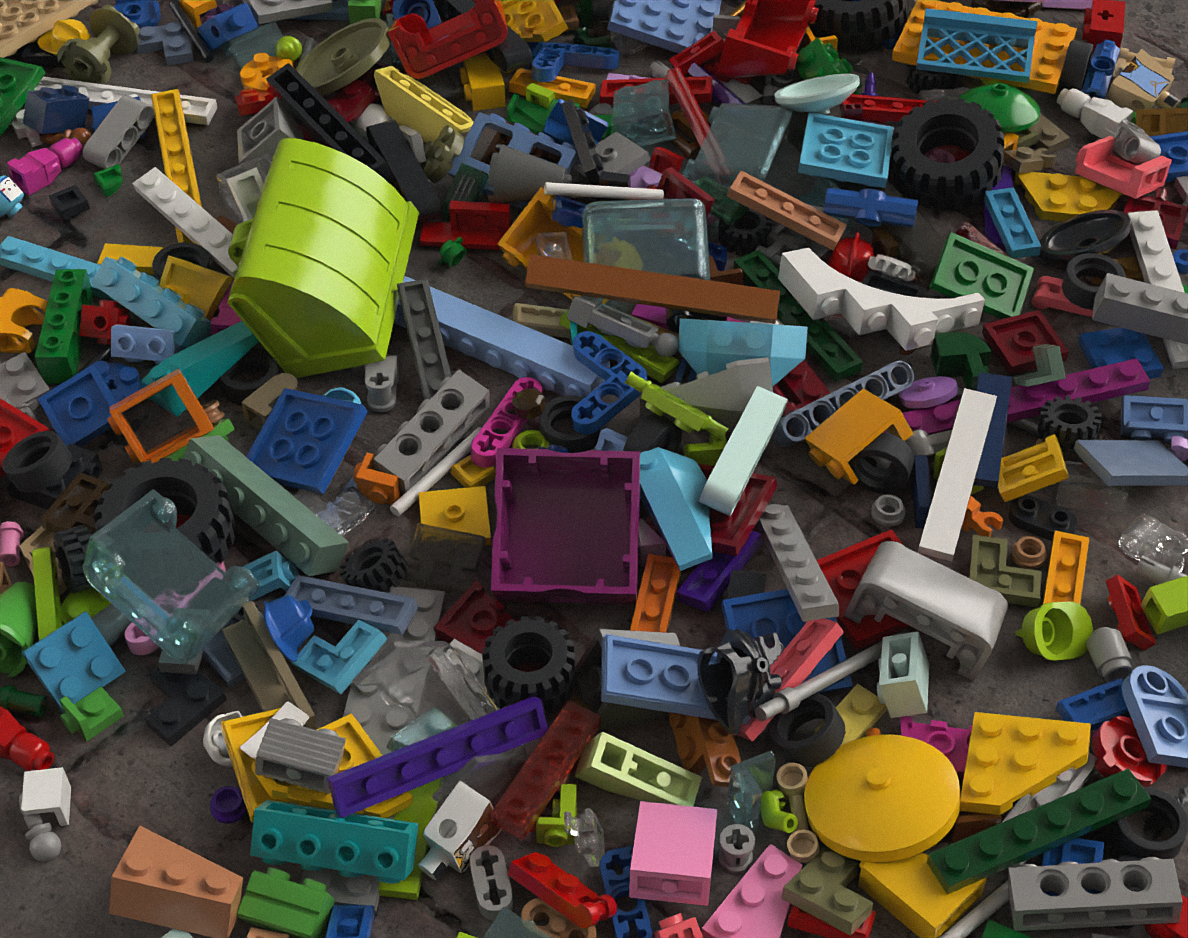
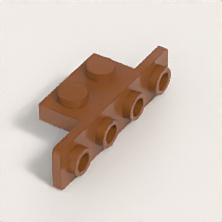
[668,712,747,788]

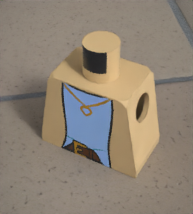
[1105,49,1180,112]

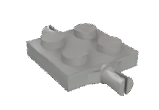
[0,352,50,422]

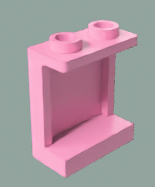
[629,801,717,906]

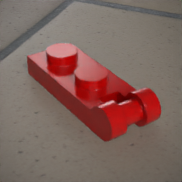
[507,852,617,929]

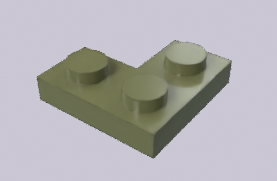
[968,535,1041,607]
[782,847,873,936]

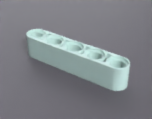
[699,386,788,516]

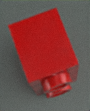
[1082,0,1126,52]

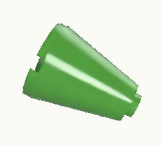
[0,582,38,677]

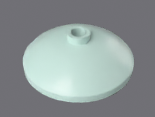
[774,74,860,115]

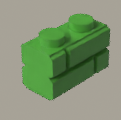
[237,867,335,938]

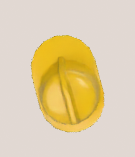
[37,19,92,56]

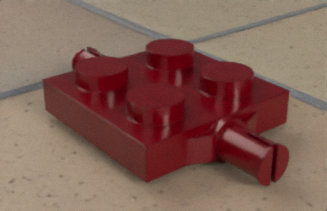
[1124,187,1187,249]

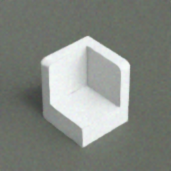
[21,767,71,826]

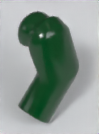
[573,27,611,48]

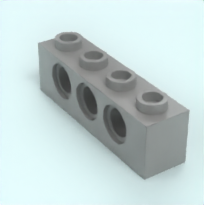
[374,370,490,494]
[1008,857,1183,931]

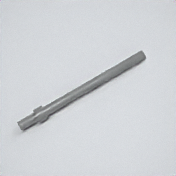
[755,629,911,721]

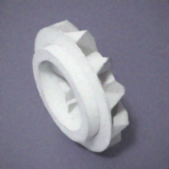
[868,254,916,282]

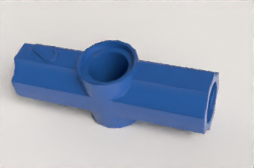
[1082,40,1120,99]
[824,188,918,228]

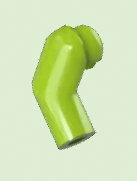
[758,790,798,833]

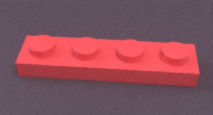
[737,618,844,742]

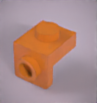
[353,452,401,505]

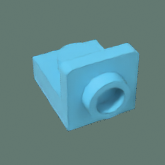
[241,551,299,601]

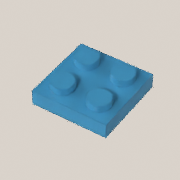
[21,612,126,713]

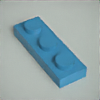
[984,187,1041,259]

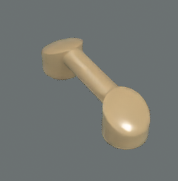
[777,763,820,863]

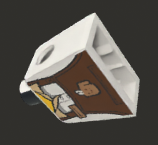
[418,781,502,880]

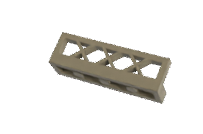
[222,600,317,730]

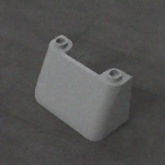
[843,541,1008,681]

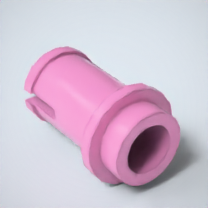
[0,521,24,567]

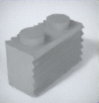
[255,718,346,794]

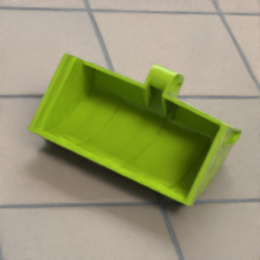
[227,138,419,378]

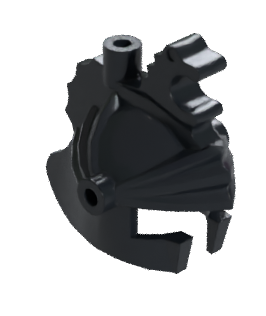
[697,629,783,735]

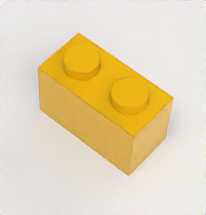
[459,53,506,111]

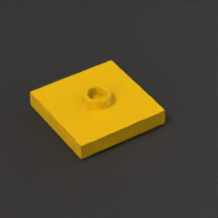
[419,486,492,552]

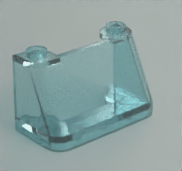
[683,103,793,209]
[582,198,711,281]
[83,489,259,664]

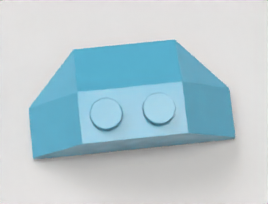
[678,319,808,387]

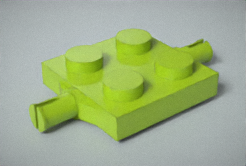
[624,372,729,440]

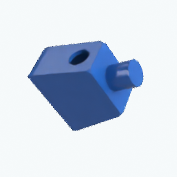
[197,3,259,52]

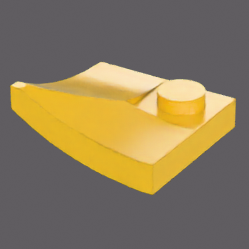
[159,255,233,321]

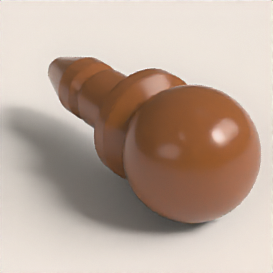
[39,128,92,149]

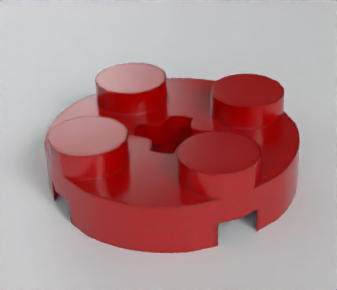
[1092,716,1167,787]

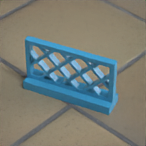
[916,8,1037,83]

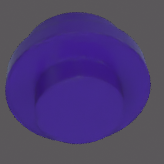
[210,786,247,824]

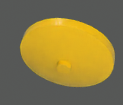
[804,735,961,862]

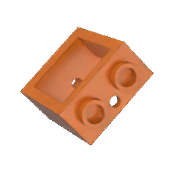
[107,368,214,464]

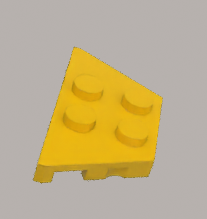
[1014,172,1125,222]

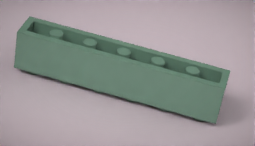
[183,435,349,576]

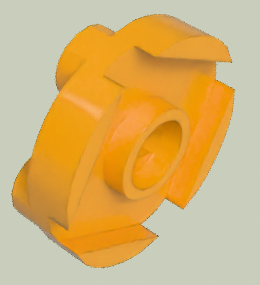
[240,53,293,92]

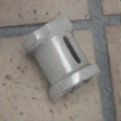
[718,824,755,874]

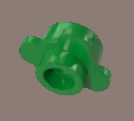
[438,237,467,267]

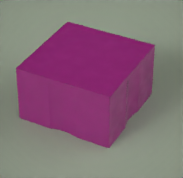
[491,448,640,605]

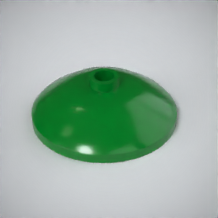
[958,83,1040,132]

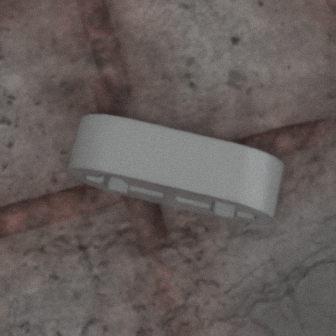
[470,845,513,920]

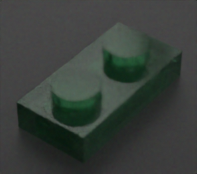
[694,175,749,226]

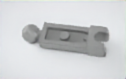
[567,295,679,357]

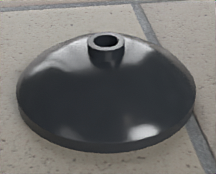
[1040,210,1131,263]

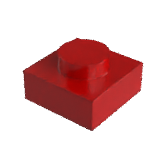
[648,147,684,174]

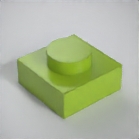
[526,83,555,109]

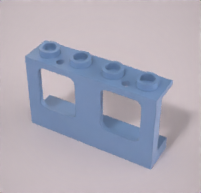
[448,112,582,211]

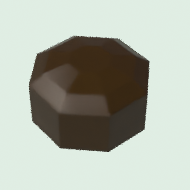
[512,388,546,419]

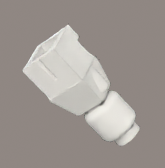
[1057,88,1133,139]

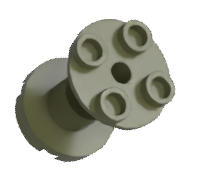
[57,4,140,85]

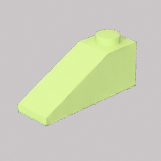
[575,732,702,807]

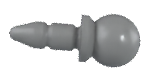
[19,793,61,862]

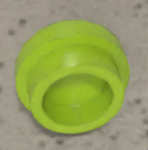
[275,36,302,63]

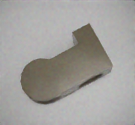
[241,373,299,431]

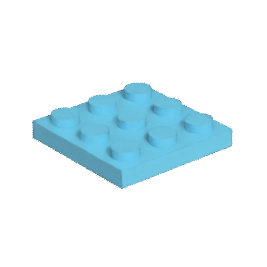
[798,112,894,188]

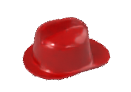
[827,232,875,283]

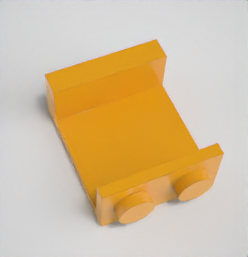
[804,388,914,485]

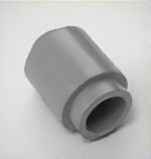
[1086,627,1133,683]

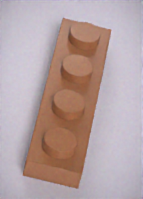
[727,171,847,251]

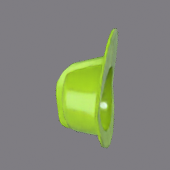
[1015,601,1093,661]

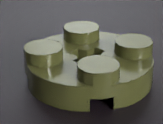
[420,125,464,183]

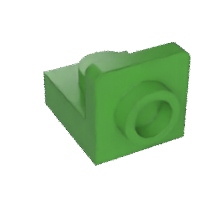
[59,686,124,741]

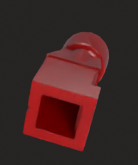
[0,707,55,771]

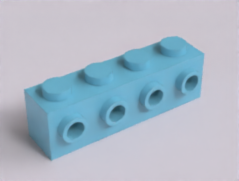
[91,257,212,348]

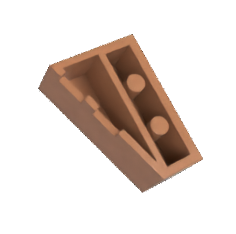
[109,826,243,938]

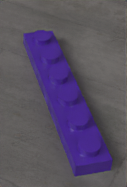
[327,696,549,818]

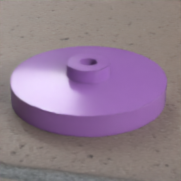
[899,376,958,408]

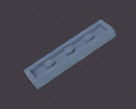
[285,575,418,635]

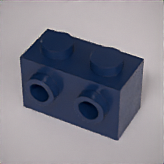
[23,85,90,134]

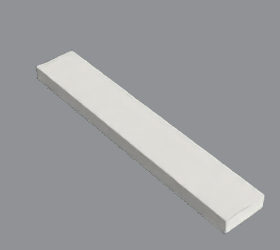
[918,388,997,562]

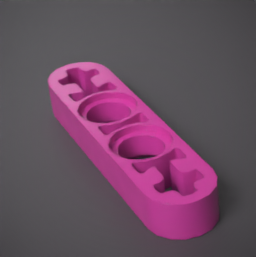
[471,377,542,468]

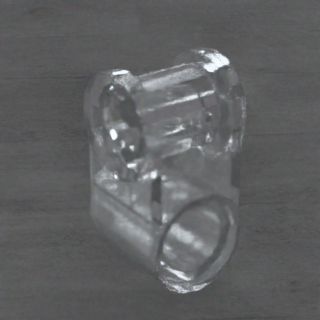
[1118,514,1188,572]

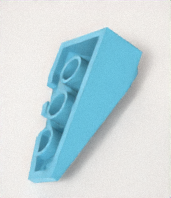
[640,447,713,571]

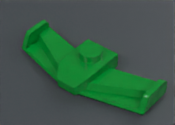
[507,93,620,141]

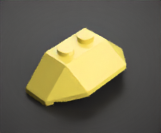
[374,66,474,143]

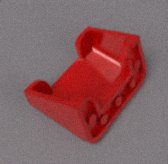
[387,0,508,79]
[717,0,819,78]

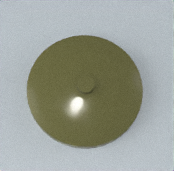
[296,18,391,96]

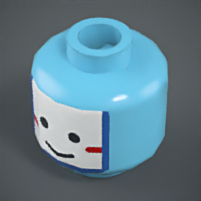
[0,175,24,218]

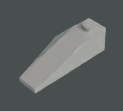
[639,357,773,432]

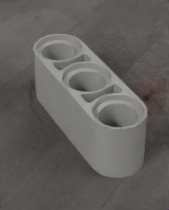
[83,95,154,169]

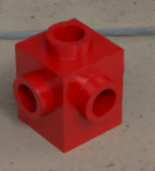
[80,300,132,345]

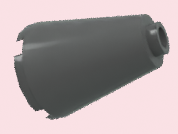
[488,144,572,203]

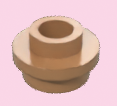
[1011,536,1047,569]

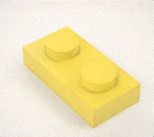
[814,684,887,745]

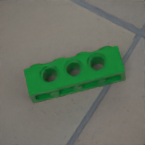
[35,269,94,384]

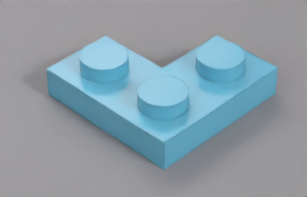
[291,619,387,694]

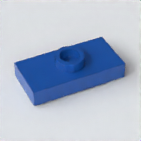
[1056,678,1130,731]

